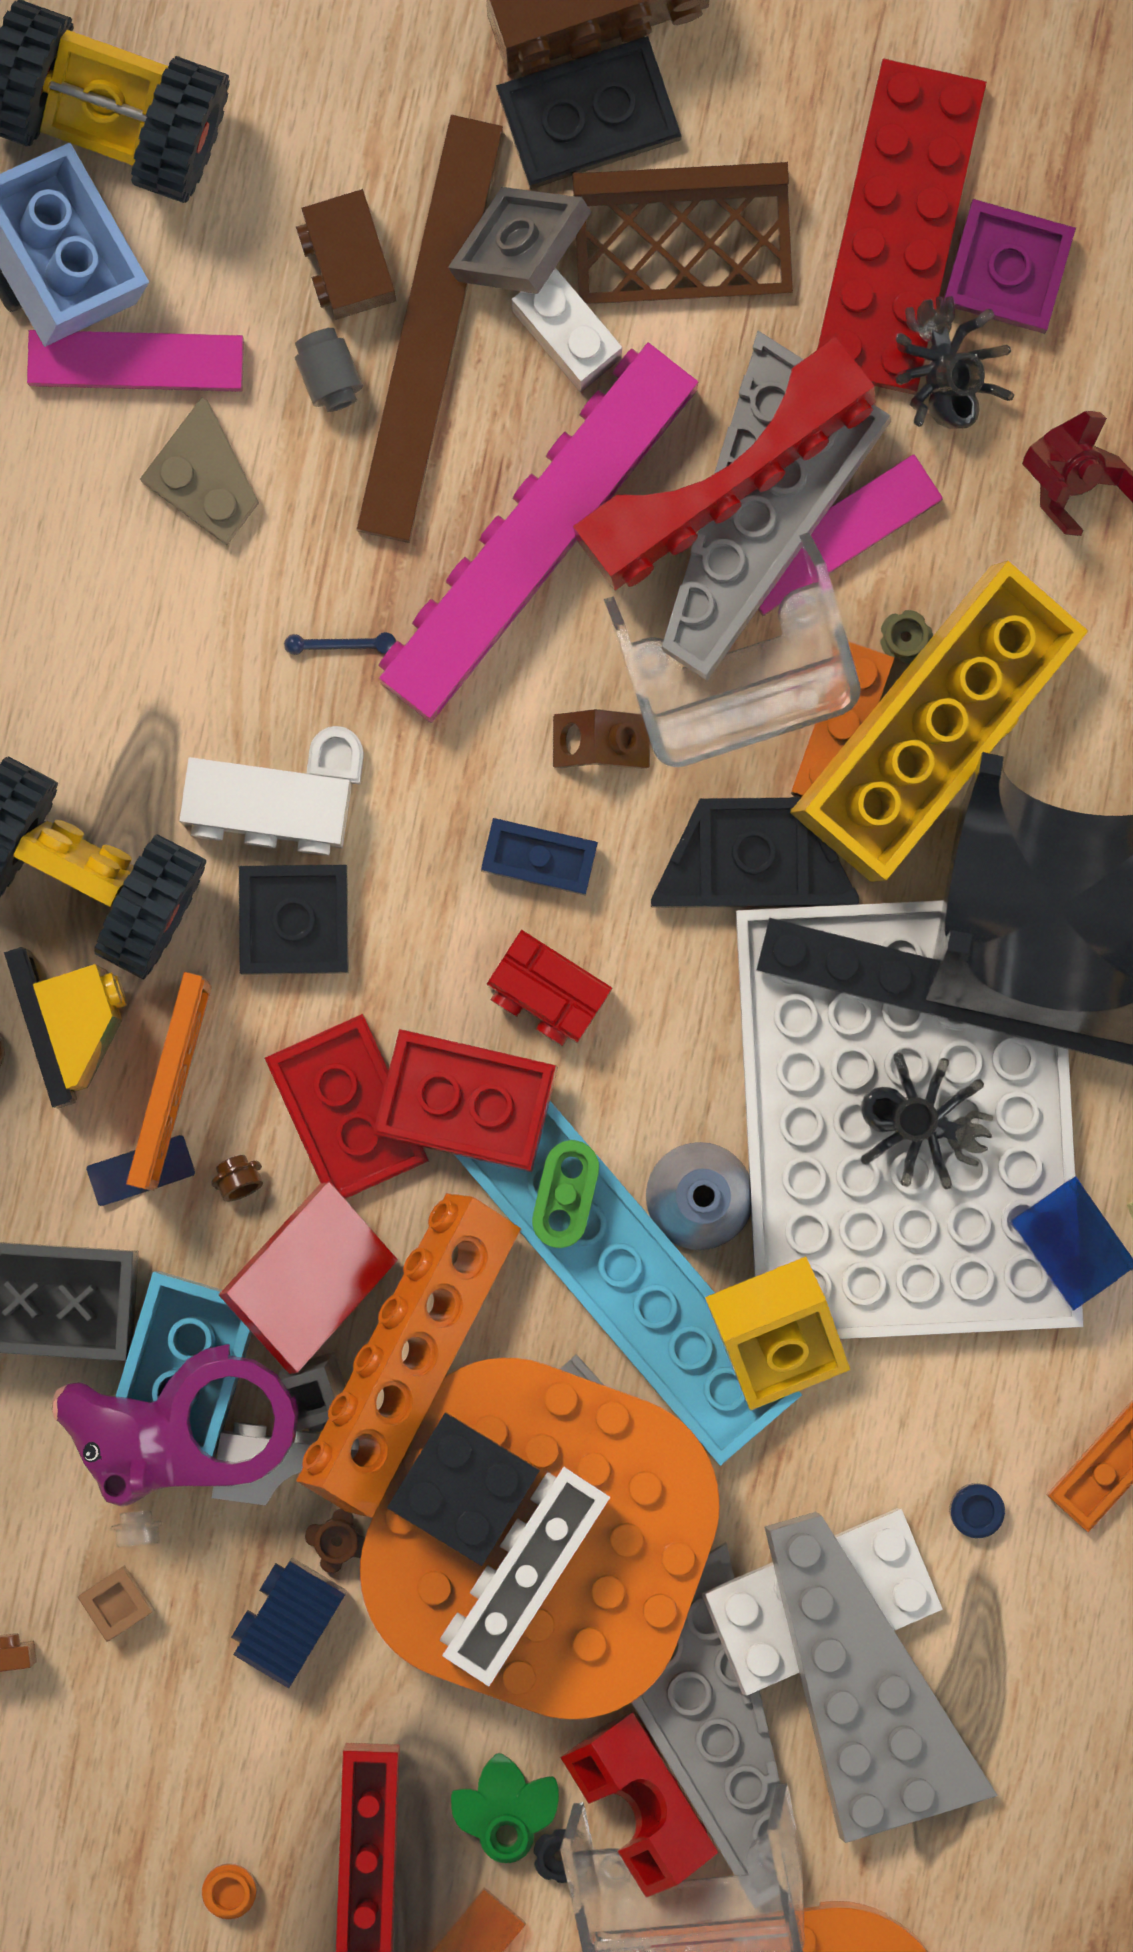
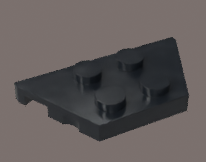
[651,797,859,908]

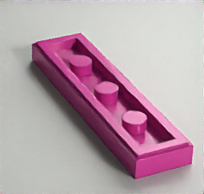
[27,330,244,392]
[758,454,943,616]

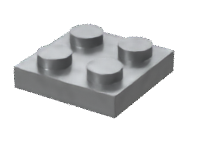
[448,187,591,294]

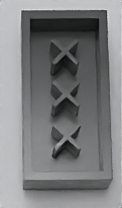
[0,1242,139,1361]

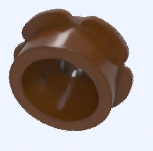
[211,1155,263,1202]

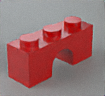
[560,1712,719,1898]

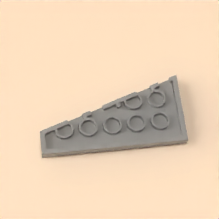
[662,331,891,681]

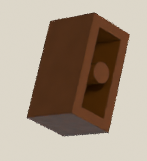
[296,189,396,320]

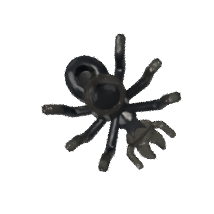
[895,296,1014,429]
[860,1052,993,1190]

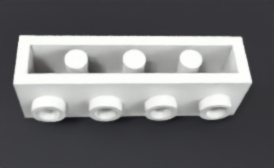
[439,1467,610,1686]

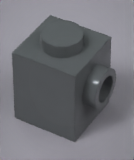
[278,1352,345,1433]

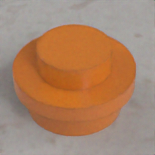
[202,1864,257,1919]

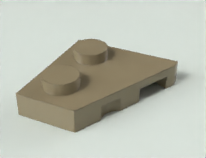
[140,397,259,546]

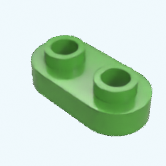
[532,1140,599,1248]

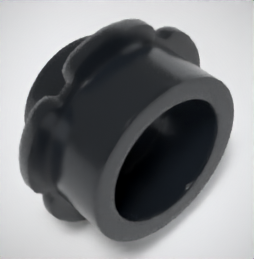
[533,1829,587,1883]

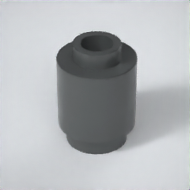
[295,328,363,412]

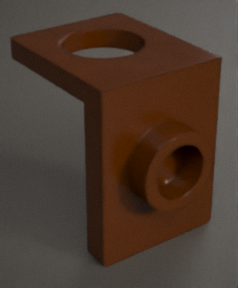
[553,709,650,769]

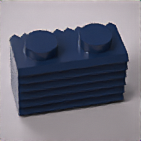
[231,1558,347,1688]

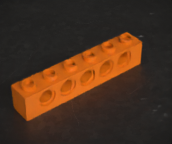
[296,1193,521,1518]

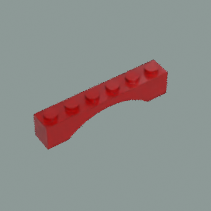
[573,337,876,591]

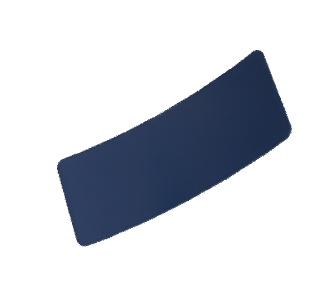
[86,1135,195,1206]

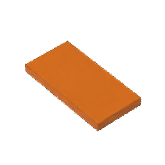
[126,972,212,1191]

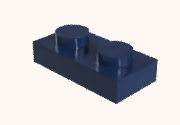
[481,818,598,896]

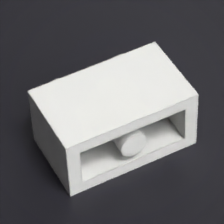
[512,268,622,393]

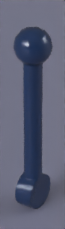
[284,632,396,655]

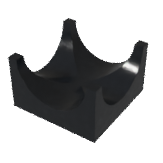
[926,752,1133,1045]

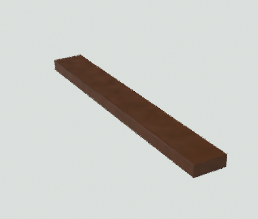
[357,115,503,543]

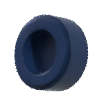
[949,1483,1005,1538]

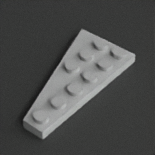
[764,1512,998,1843]
[632,1542,802,1910]

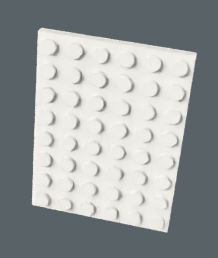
[736,900,1083,1339]

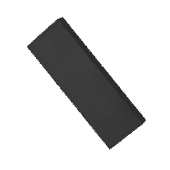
[4,947,77,1109]

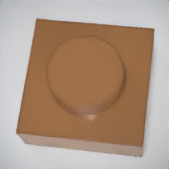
[78,1565,154,1642]

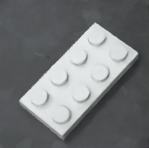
[701,1508,943,1696]

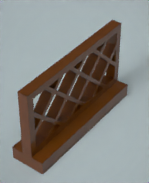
[572,162,793,304]

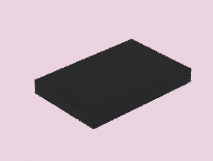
[496,36,682,190]

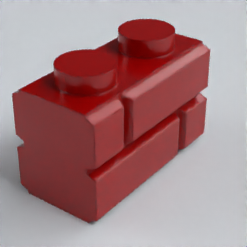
[487,929,613,1046]

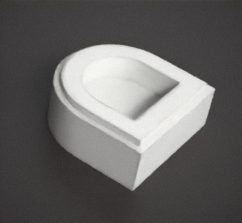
[306,726,364,784]

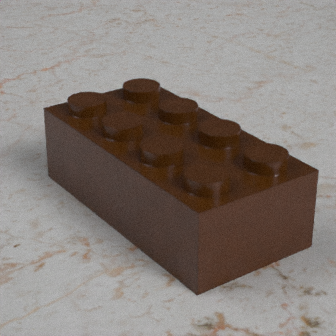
[486,0,709,76]

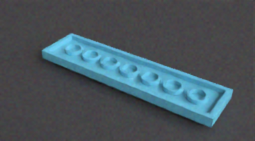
[454,1101,802,1466]

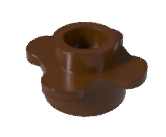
[305,1509,365,1573]

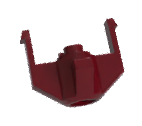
[1022,411,1133,536]

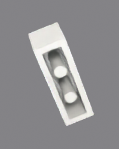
[179,757,352,856]

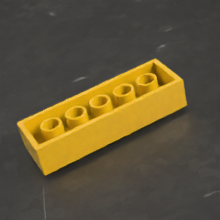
[790,560,1088,882]

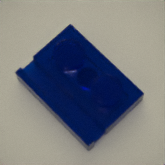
[1009,1176,1133,1311]

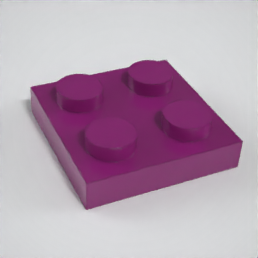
[942,199,1076,334]

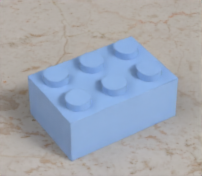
[0,143,149,347]

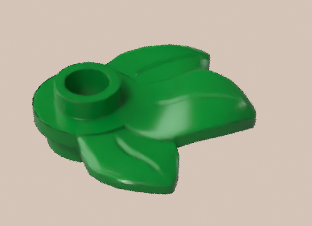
[451,1753,559,1863]

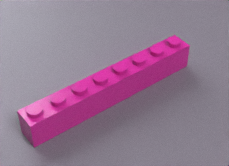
[378,342,699,723]

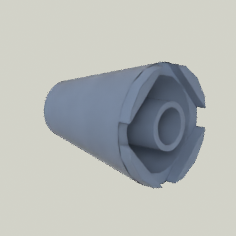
[646,1142,751,1250]

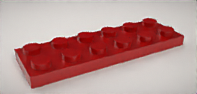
[817,58,987,395]

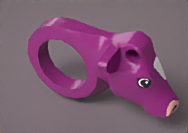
[51,1344,299,1507]

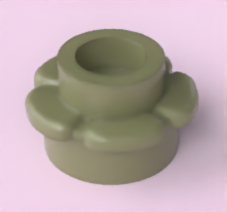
[880,610,933,663]

